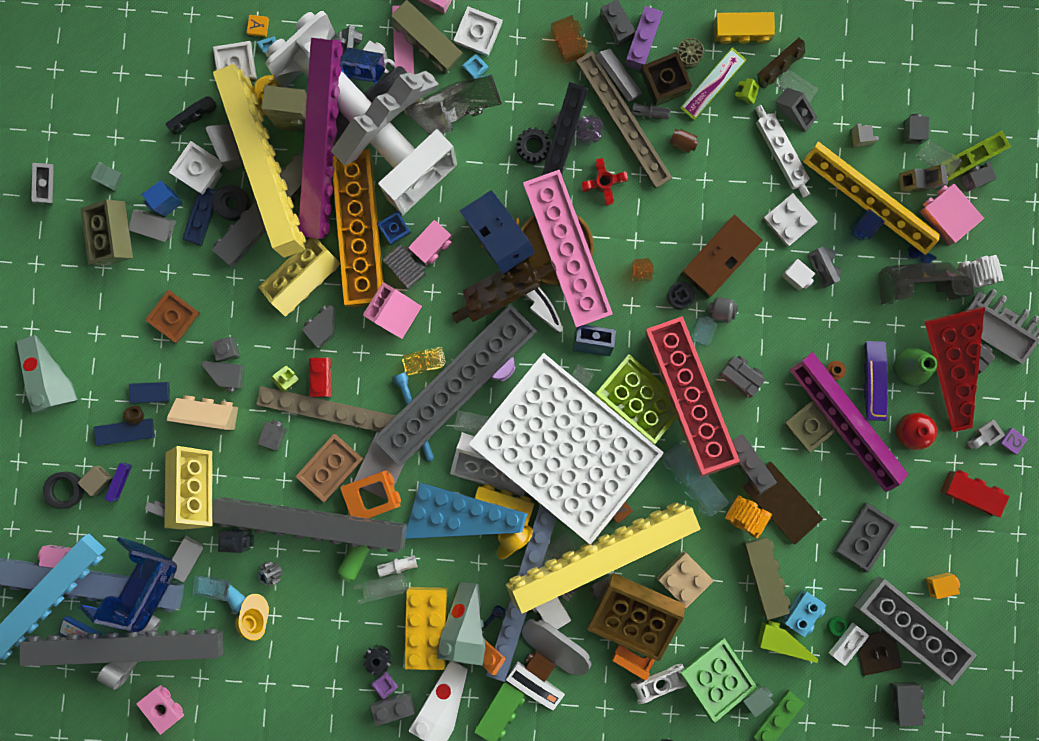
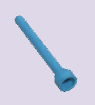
[392,372,434,461]

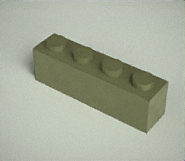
[391,0,463,74]
[742,536,791,620]

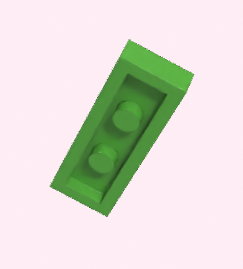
[752,690,805,741]

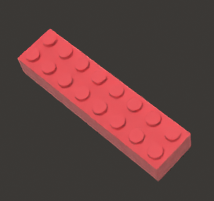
[645,316,740,477]

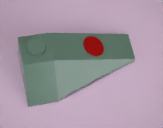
[16,335,78,413]
[437,582,486,666]

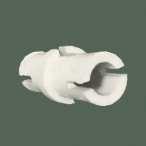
[377,555,418,577]

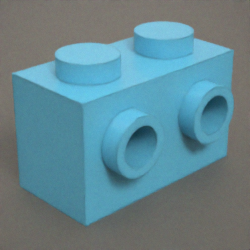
[781,589,826,637]

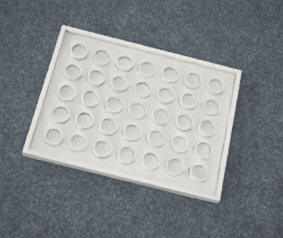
[469,353,664,545]

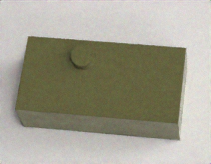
[262,85,307,133]

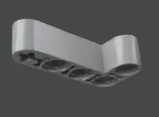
[97,610,161,690]

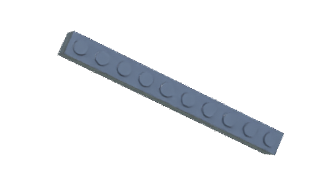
[486,504,557,682]
[0,558,185,612]

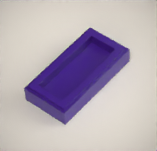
[105,463,132,502]

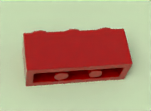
[940,470,1010,518]

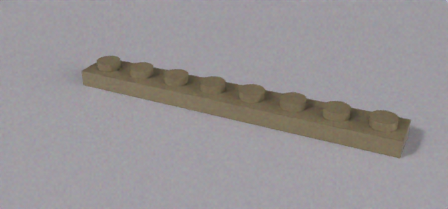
[576,51,672,189]
[256,386,396,432]

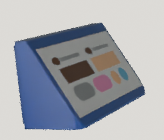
[59,616,102,637]

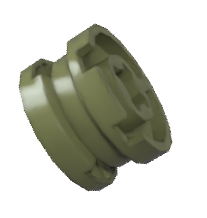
[676,38,704,68]

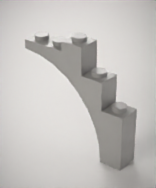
[331,71,439,165]

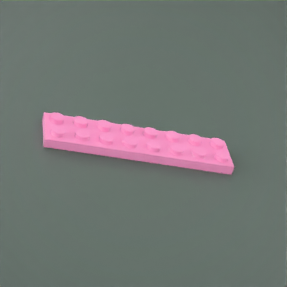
[523,170,613,328]

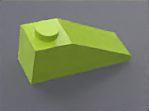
[757,620,818,663]

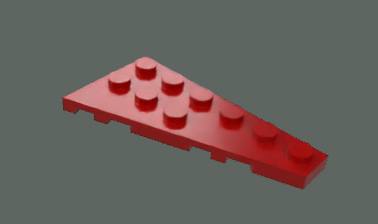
[924,307,985,432]

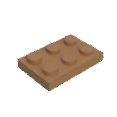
[296,433,363,502]

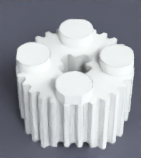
[958,255,1004,290]

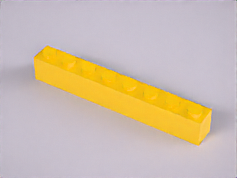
[803,142,940,255]

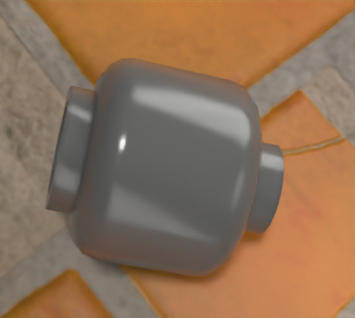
[709,297,738,323]

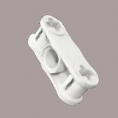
[631,664,687,704]

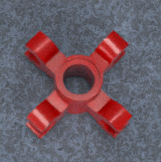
[581,158,628,206]

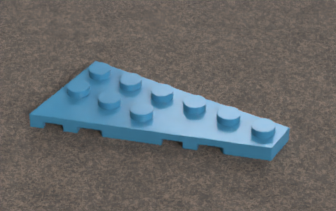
[406,483,527,539]

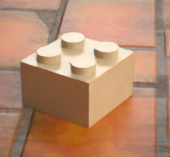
[656,551,714,608]

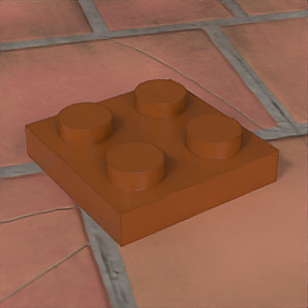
[145,290,200,343]

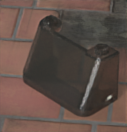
[879,262,974,305]

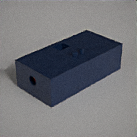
[460,190,535,274]

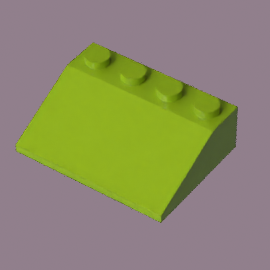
[594,354,677,445]

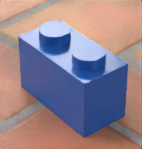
[142,180,183,217]

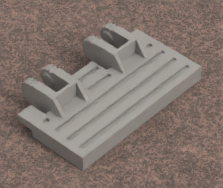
[965,289,1039,364]

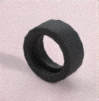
[43,472,84,509]

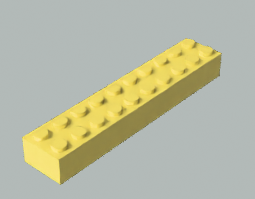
[213,64,306,258]
[505,502,700,613]

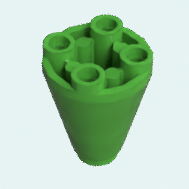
[893,347,937,386]

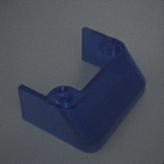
[79,537,177,632]

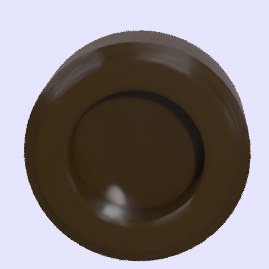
[123,406,144,425]

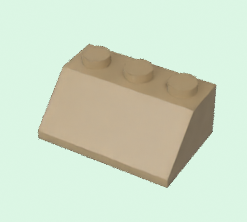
[167,395,238,430]

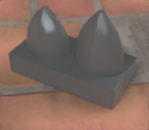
[807,246,842,288]

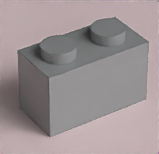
[32,163,54,205]

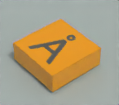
[247,15,269,38]

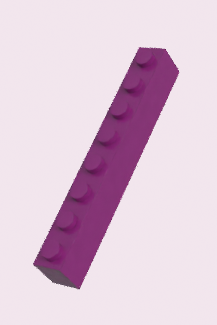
[790,352,908,493]

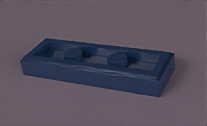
[182,188,217,246]
[94,419,155,446]

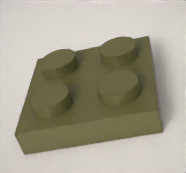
[784,399,837,453]

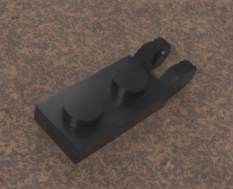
[165,96,217,135]

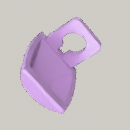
[491,357,516,382]

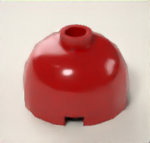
[896,413,937,450]

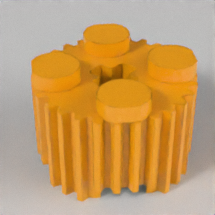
[725,495,772,538]

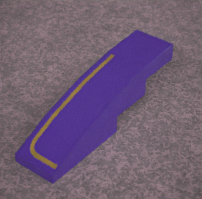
[863,341,888,421]

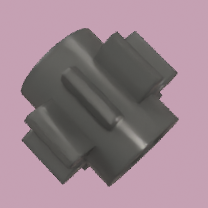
[258,561,282,586]

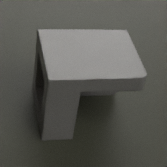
[851,123,879,148]

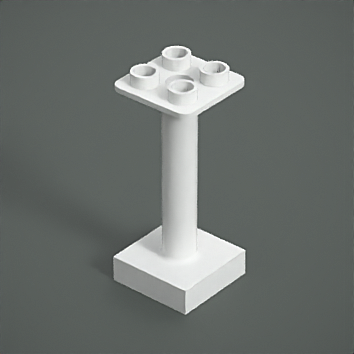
[265,11,457,216]

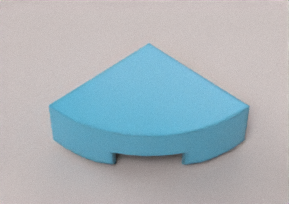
[257,36,276,54]

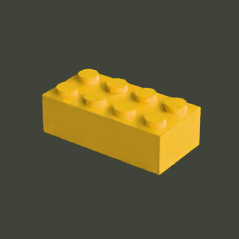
[405,587,447,670]

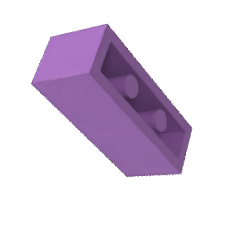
[625,6,663,71]

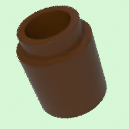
[669,129,699,153]

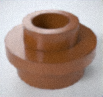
[826,361,846,380]

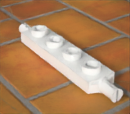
[755,105,810,198]

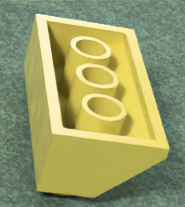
[258,237,341,317]
[165,446,212,530]

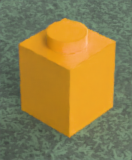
[926,573,960,599]

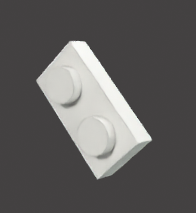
[829,623,869,666]

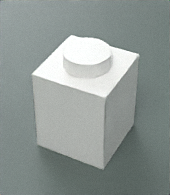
[781,259,815,291]

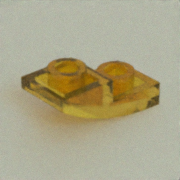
[402,347,446,375]

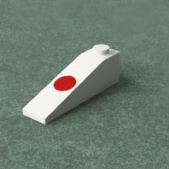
[409,661,468,741]

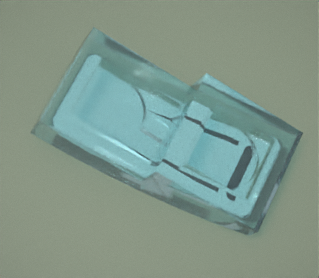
[192,575,230,601]

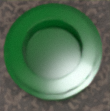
[827,616,848,637]

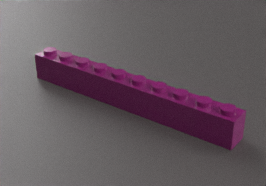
[299,37,343,239]

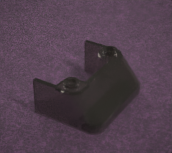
[405,74,502,135]

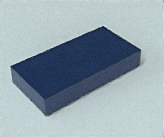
[129,382,170,403]

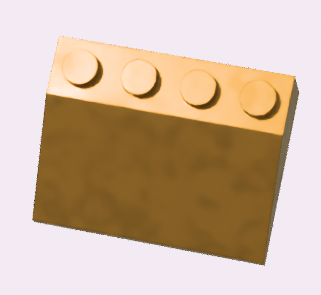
[587,573,685,662]

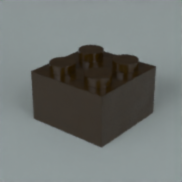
[640,51,693,106]

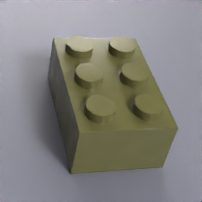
[81,200,133,266]

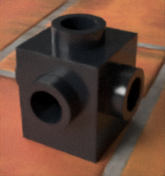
[363,644,393,675]

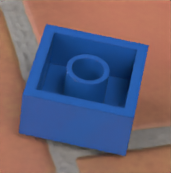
[377,211,411,245]

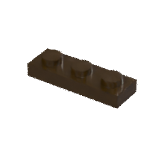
[757,37,806,89]

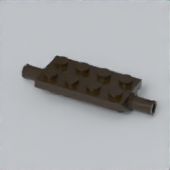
[451,257,557,323]

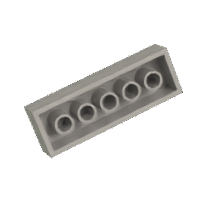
[854,576,977,686]

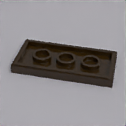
[742,461,823,545]

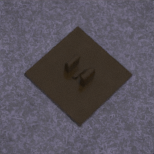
[858,631,902,676]

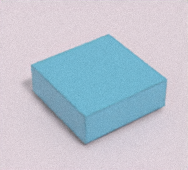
[462,53,489,81]

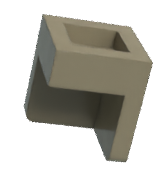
[78,466,113,496]

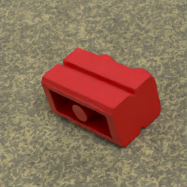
[309,358,332,397]

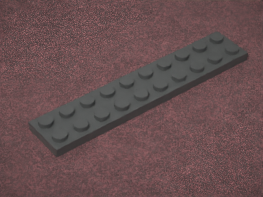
[373,304,537,467]

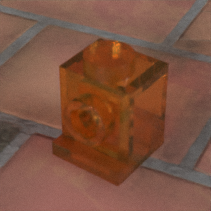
[632,258,654,282]

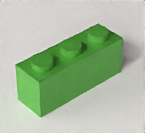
[474,680,526,741]

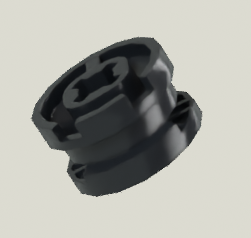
[667,282,695,310]

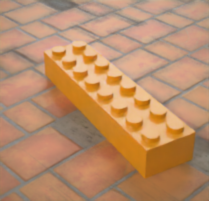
[333,149,383,308]

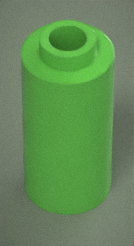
[337,545,369,582]

